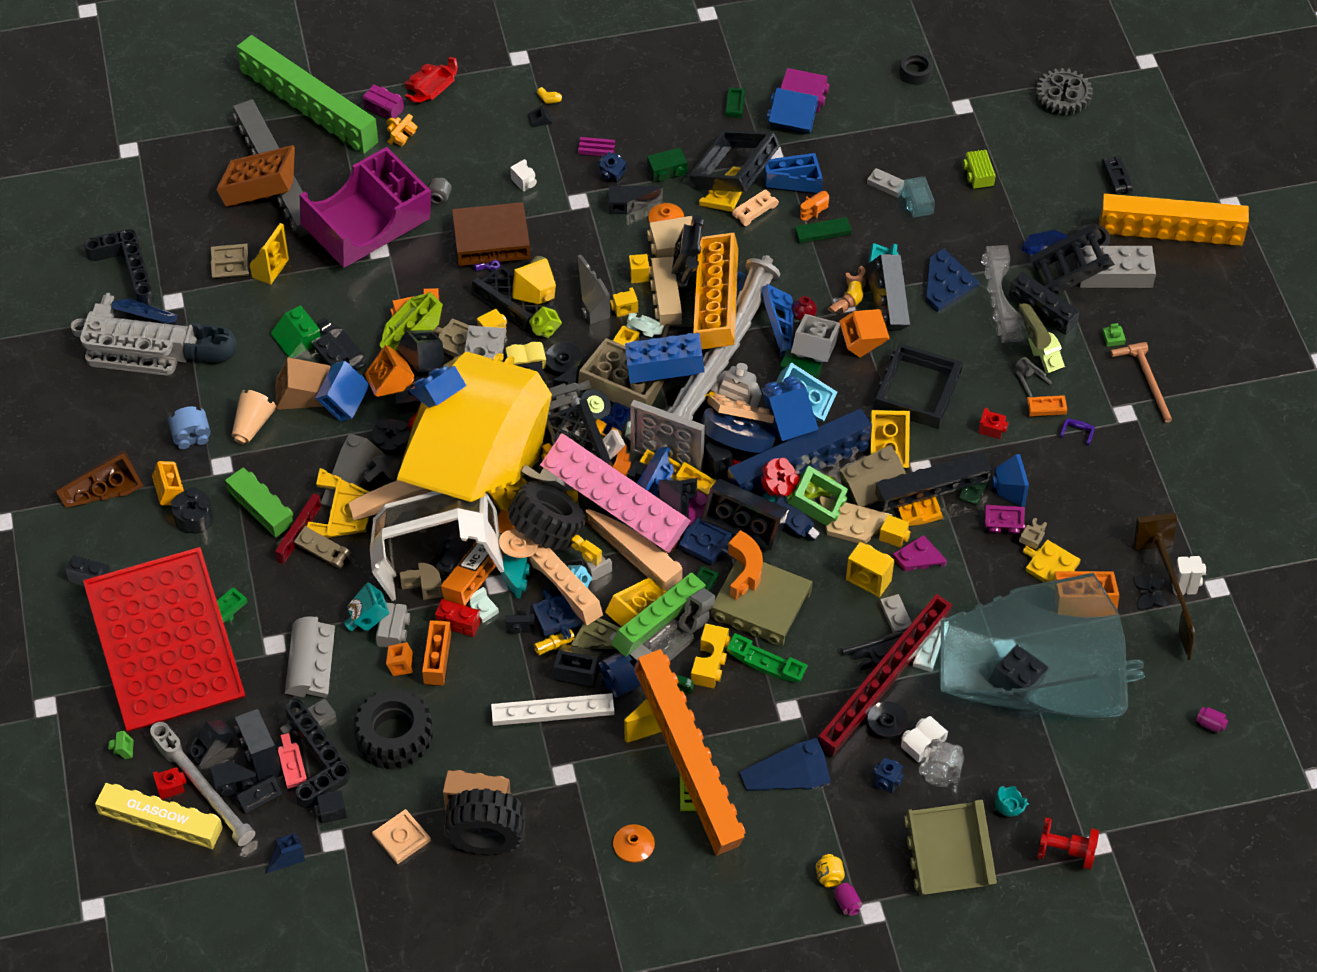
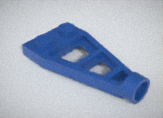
[762,284,794,357]

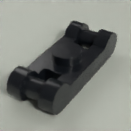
[1102,156,1133,195]

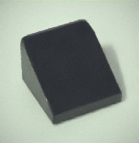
[528,105,552,127]

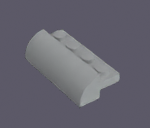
[285,617,335,698]

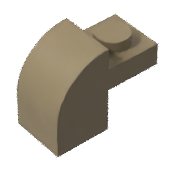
[400,563,443,600]

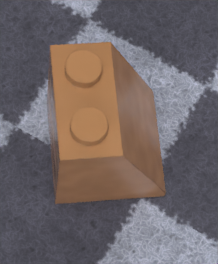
[275,357,330,410]

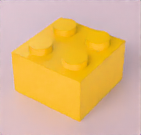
[846,542,894,598]

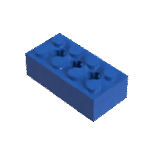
[625,333,705,383]

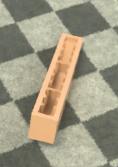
[349,480,433,520]
[585,509,682,592]

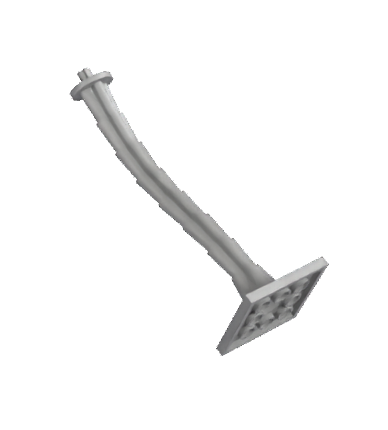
[630,255,780,472]

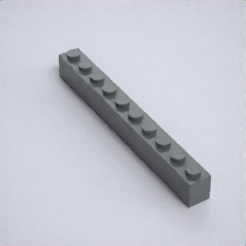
[232,99,310,238]

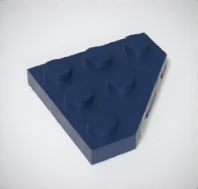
[926,249,980,312]

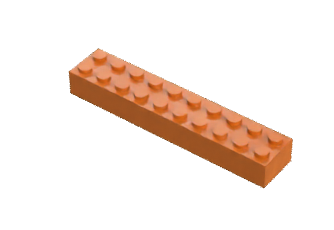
[634,649,745,856]

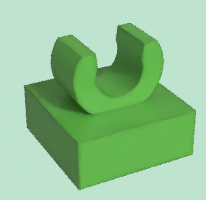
[1102,323,1126,347]
[108,731,134,759]

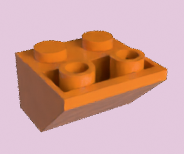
[839,309,890,358]

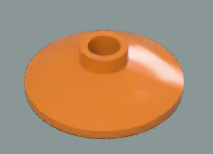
[648,203,684,222]
[613,824,655,863]

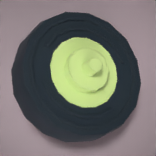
[578,389,611,421]

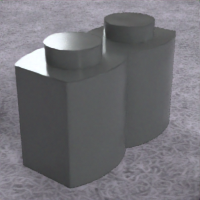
[679,588,715,634]

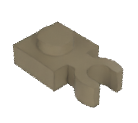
[1019,518,1047,550]

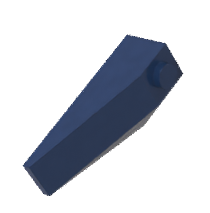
[739,738,831,791]

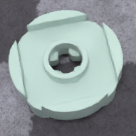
[626,313,664,337]

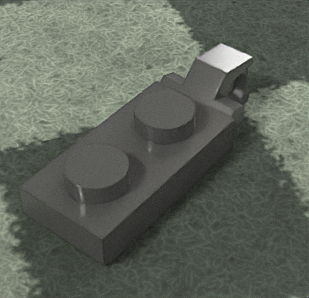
[280,699,336,737]

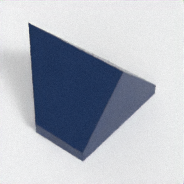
[265,833,305,874]

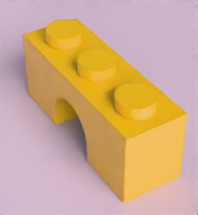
[691,624,732,689]

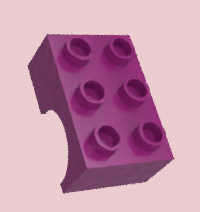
[299,147,431,268]

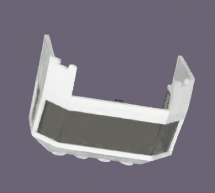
[370,491,504,601]

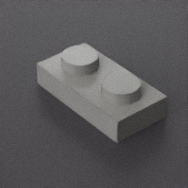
[867,168,907,198]
[880,594,912,633]

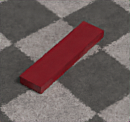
[275,493,321,564]

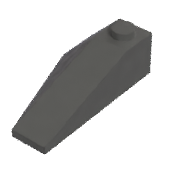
[578,255,610,324]

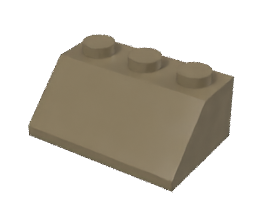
[840,445,906,507]

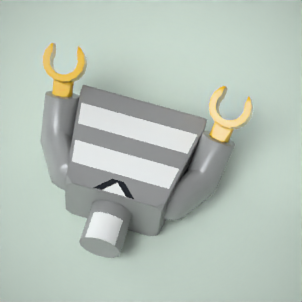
[703,363,762,408]

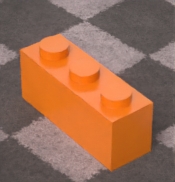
[422,620,451,686]

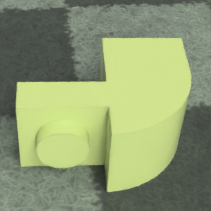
[1028,332,1065,373]

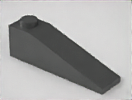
[321,433,386,508]

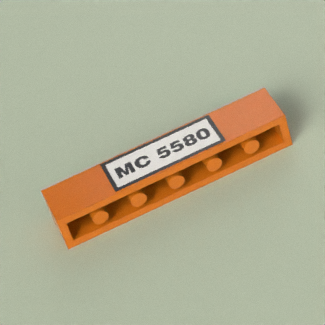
[441,510,516,606]

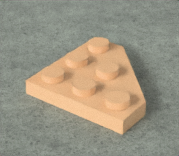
[707,393,774,423]

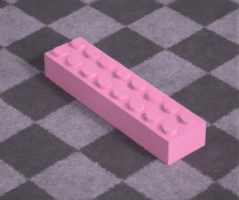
[540,433,691,553]

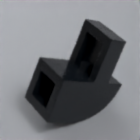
[360,455,401,489]

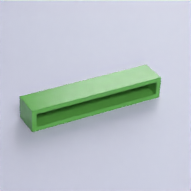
[611,572,706,657]

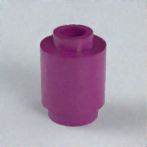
[1196,707,1229,733]
[834,883,863,916]

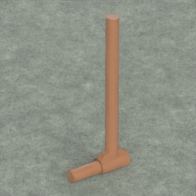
[1110,342,1172,423]

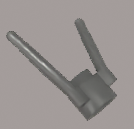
[1016,357,1052,397]

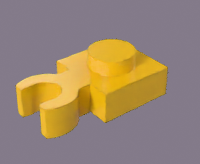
[571,535,602,566]

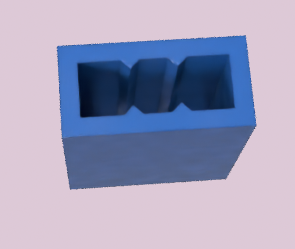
[767,88,819,133]
[315,361,369,422]

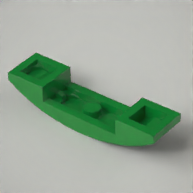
[726,633,808,683]

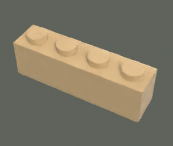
[649,257,682,326]

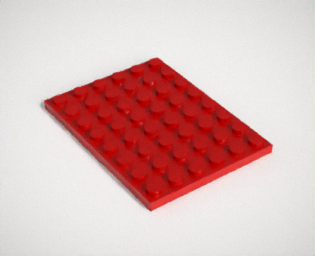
[83,547,245,732]

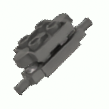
[546,380,591,427]

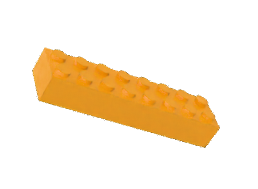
[1099,194,1249,246]
[693,233,738,349]

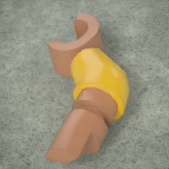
[828,266,866,313]

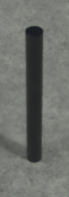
[841,629,907,656]

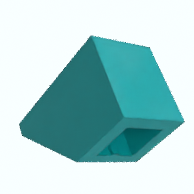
[501,553,531,598]

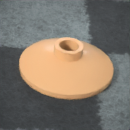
[499,529,538,558]

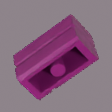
[363,85,404,119]

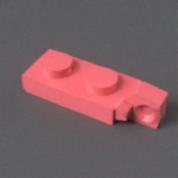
[278,733,307,789]

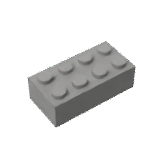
[1077,246,1156,288]

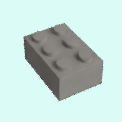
[791,314,841,362]

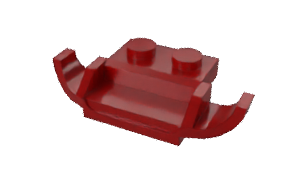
[404,57,457,102]

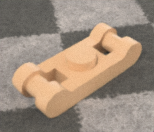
[732,190,779,226]

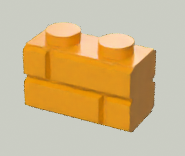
[152,461,184,505]

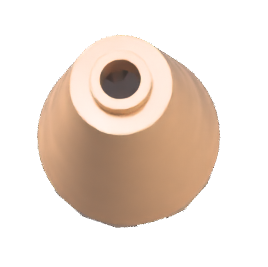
[232,390,276,445]

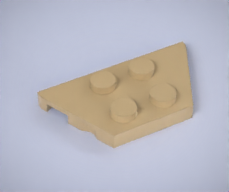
[820,496,892,544]

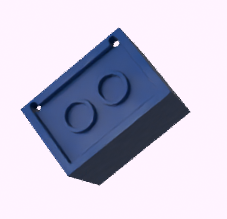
[761,376,819,441]

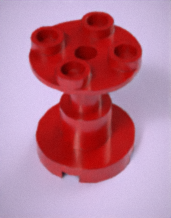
[1037,818,1099,870]

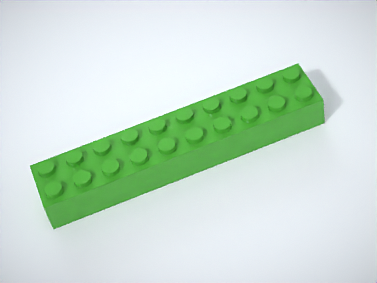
[237,35,378,154]

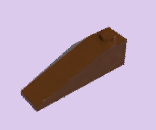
[56,449,143,508]

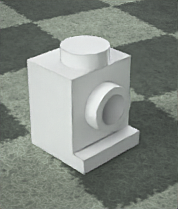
[510,159,537,192]

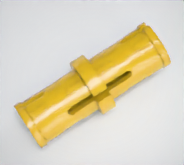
[534,629,575,656]

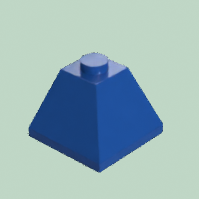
[991,454,1029,507]

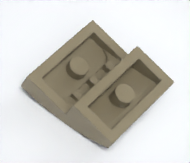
[211,244,249,278]

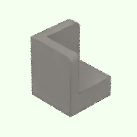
[582,556,612,581]

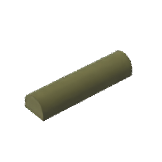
[1019,304,1051,349]

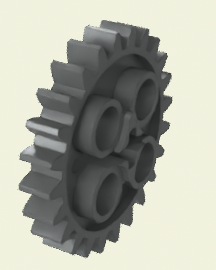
[1036,68,1093,115]

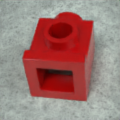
[978,408,1009,439]
[153,767,186,800]

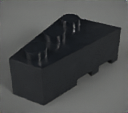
[234,709,283,781]

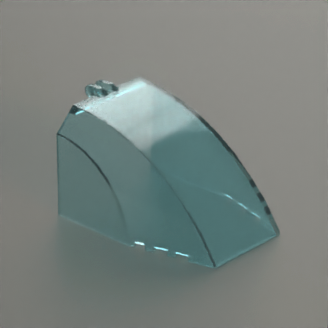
[941,573,1144,718]

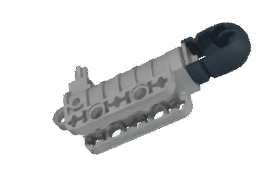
[71,293,236,375]

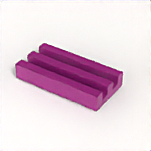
[578,137,615,156]

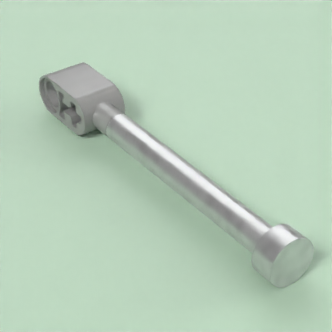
[150,722,255,846]

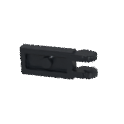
[854,637,900,670]

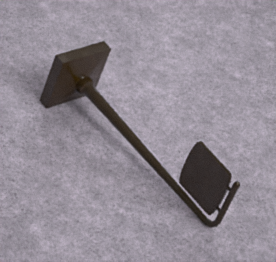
[1133,513,1195,661]

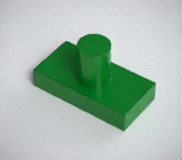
[217,587,248,623]

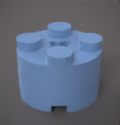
[168,406,211,449]

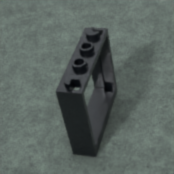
[689,130,780,192]
[873,343,963,429]

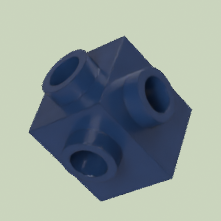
[598,151,627,182]
[873,757,904,794]

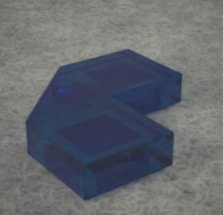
[1022,230,1068,255]

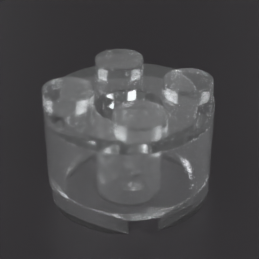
[919,739,964,787]

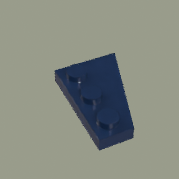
[111,298,178,324]

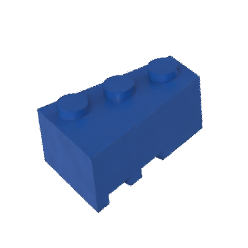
[763,153,823,193]

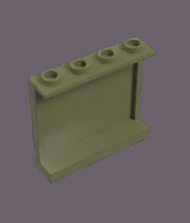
[711,560,813,646]
[903,800,997,896]

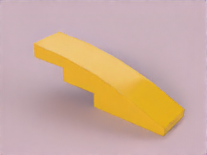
[640,449,716,496]

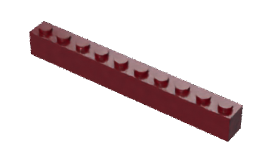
[818,594,952,757]

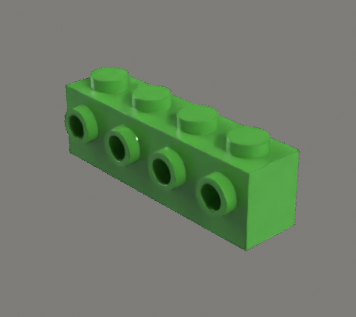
[225,467,293,538]

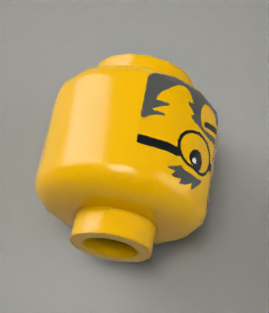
[816,854,845,887]

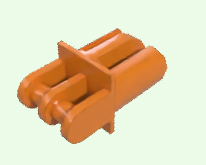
[800,191,829,221]

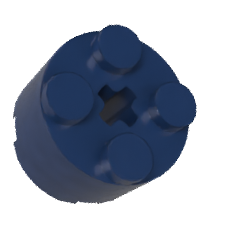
[597,652,640,698]

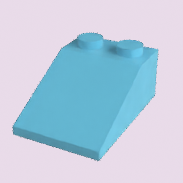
[776,363,837,422]

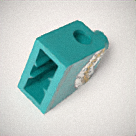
[344,582,390,631]

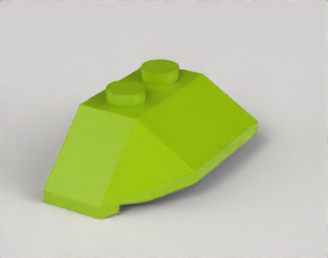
[380,292,443,354]

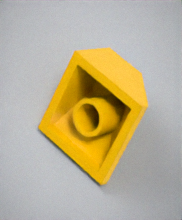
[512,258,556,304]

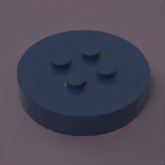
[701,408,777,453]

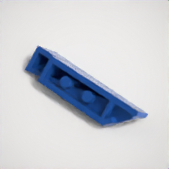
[614,447,674,531]

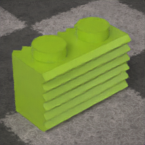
[963,149,995,189]

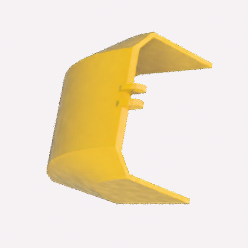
[397,351,552,502]

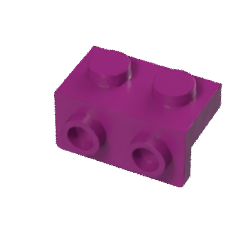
[985,505,1025,534]

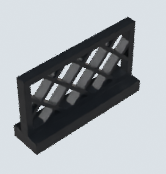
[471,265,555,331]
[546,398,613,467]

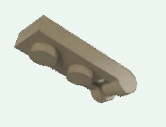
[294,526,351,569]

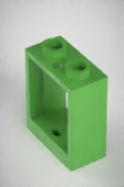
[787,466,848,526]

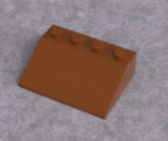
[217,145,295,206]

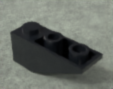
[609,186,663,214]

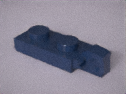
[776,497,820,541]

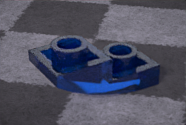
[602,402,631,435]

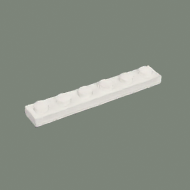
[491,693,614,726]

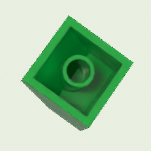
[271,305,321,358]

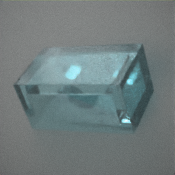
[901,176,935,218]

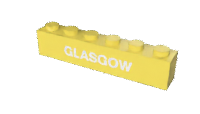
[95,783,223,849]

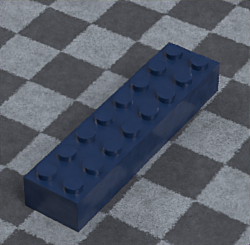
[727,409,872,497]

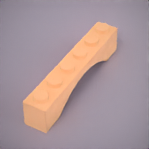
[528,544,603,625]

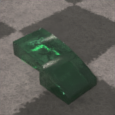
[959,474,992,505]

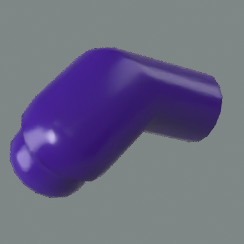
[473,260,500,271]

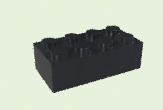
[701,479,789,551]

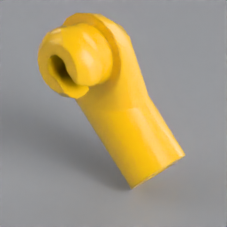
[537,87,562,104]

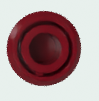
[792,296,817,320]

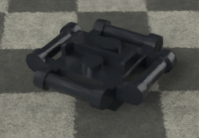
[671,215,704,288]

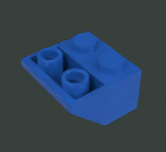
[409,365,467,408]

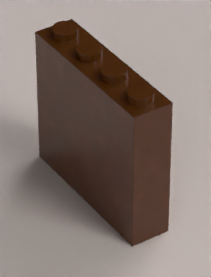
[452,202,531,266]

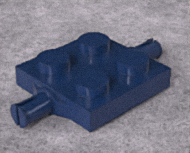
[679,517,733,565]
[532,589,582,640]

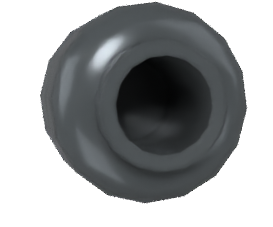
[428,177,452,204]

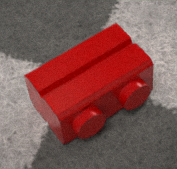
[435,599,480,637]

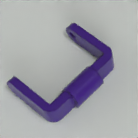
[1060,419,1095,445]

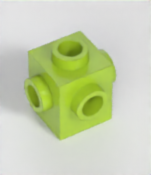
[529,306,562,338]

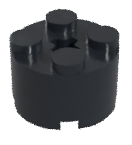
[171,487,213,534]

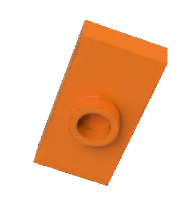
[1027,396,1067,416]

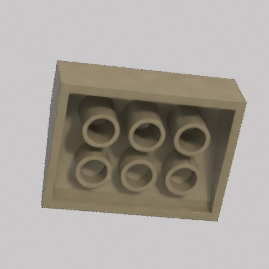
[578,338,665,409]

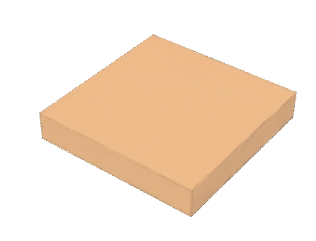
[372,809,431,864]

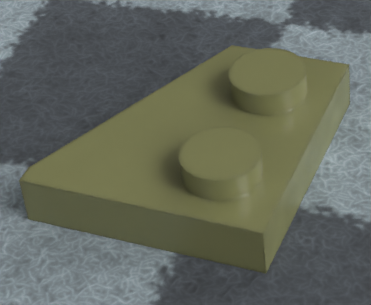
[571,618,620,649]

